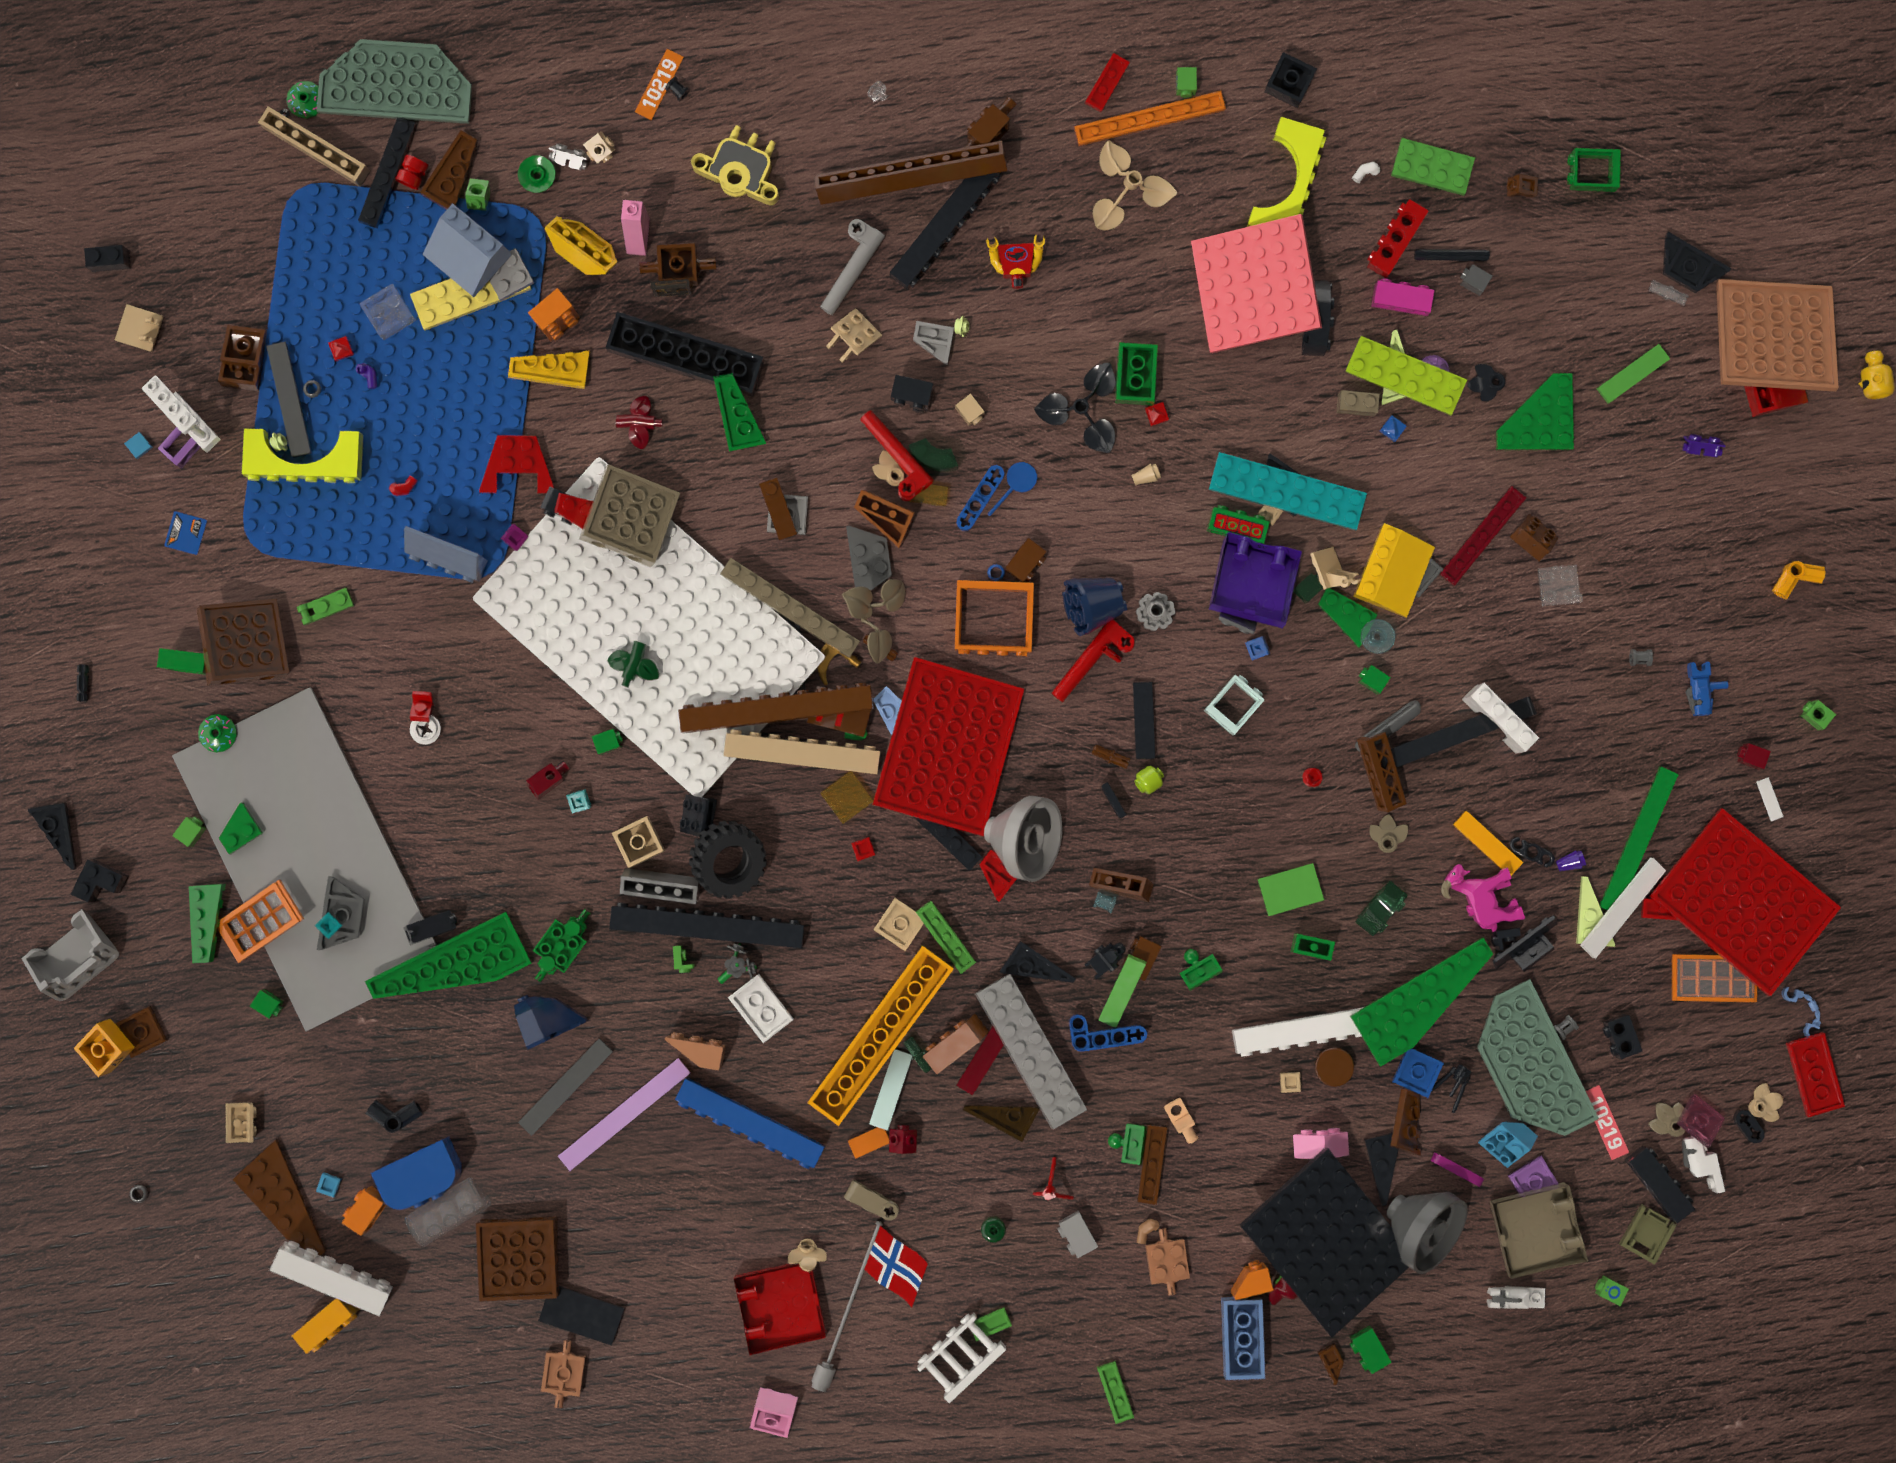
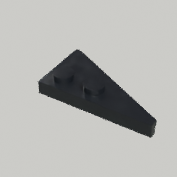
[28,803,77,870]
[999,941,1076,983]
[1364,1132,1398,1206]

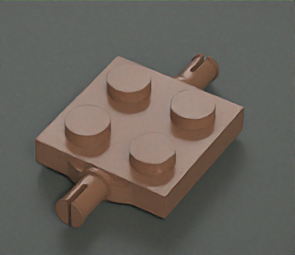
[1145,1228,1190,1295]
[541,1340,586,1408]

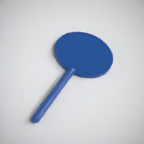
[988,462,1037,516]

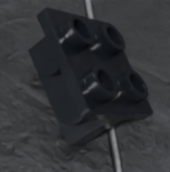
[680,794,717,837]

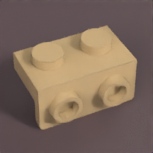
[226,1102,256,1143]

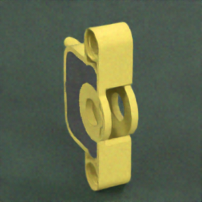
[691,125,779,205]

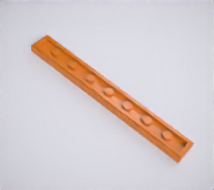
[1074,91,1226,146]

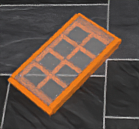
[217,880,304,963]
[1672,954,1757,1002]

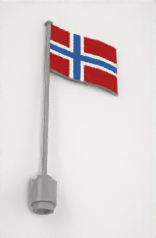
[811,1221,928,1392]

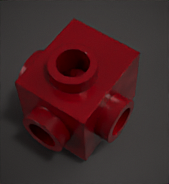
[889,1125,917,1154]

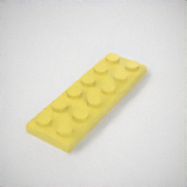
[410,278,532,331]

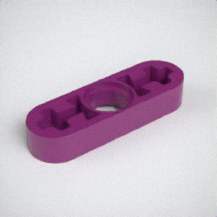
[1430,1152,1484,1187]

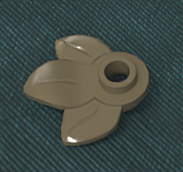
[1369,814,1408,853]
[1649,1102,1686,1137]

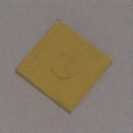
[820,771,873,824]

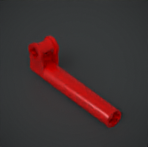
[860,410,934,501]
[1051,620,1134,703]

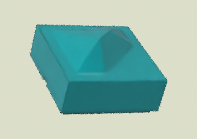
[566,789,591,813]
[314,912,342,939]

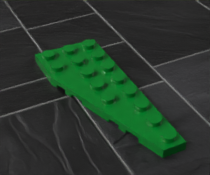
[365,912,532,999]
[1350,938,1493,1067]

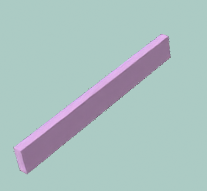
[558,1058,691,1171]

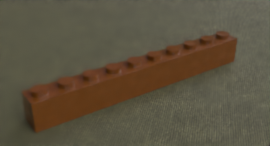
[815,141,1007,205]
[678,683,874,734]

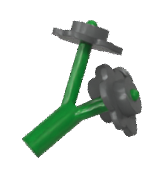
[718,943,757,984]

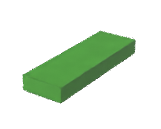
[1097,1361,1134,1424]

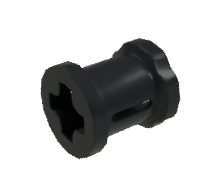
[665,76,690,102]

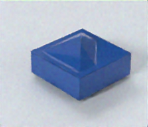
[1380,415,1407,442]
[1245,636,1271,660]

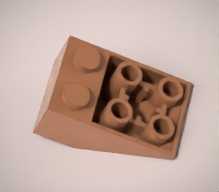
[665,1032,726,1070]

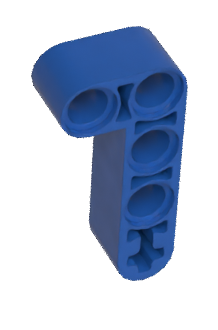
[1069,1014,1147,1052]

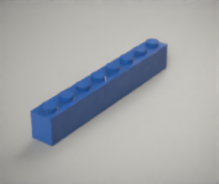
[675,1078,825,1169]

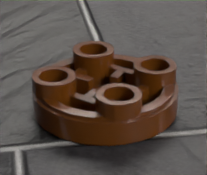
[1315,1047,1354,1087]

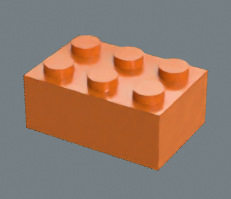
[528,288,580,341]

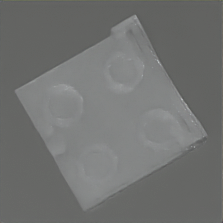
[1538,565,1583,607]

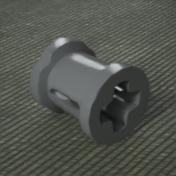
[1629,649,1653,666]
[1554,1015,1579,1040]

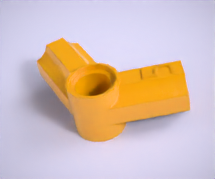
[1772,561,1826,599]

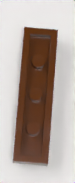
[1137,1124,1167,1205]

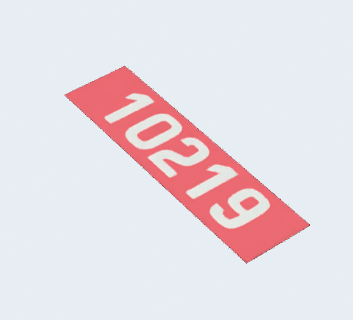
[1586,1085,1629,1160]

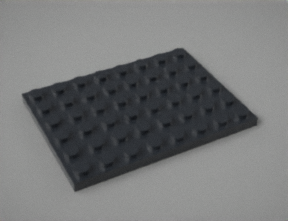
[1239,1147,1409,1337]

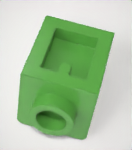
[673,945,695,973]

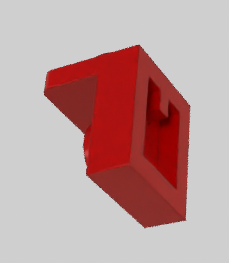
[410,691,434,722]

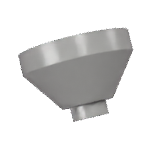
[984,796,1062,882]

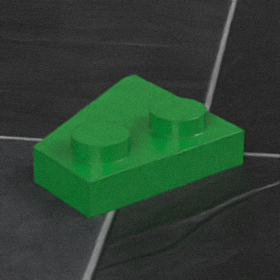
[219,802,263,855]

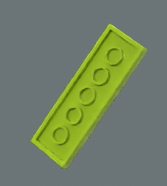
[1345,336,1467,416]

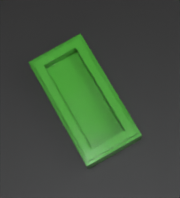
[973,1307,1012,1342]

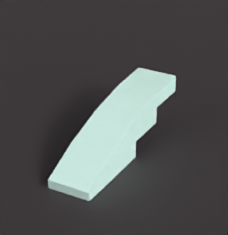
[869,1049,913,1130]

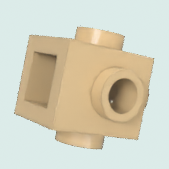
[583,131,615,163]

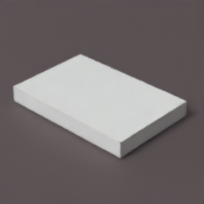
[728,974,794,1043]

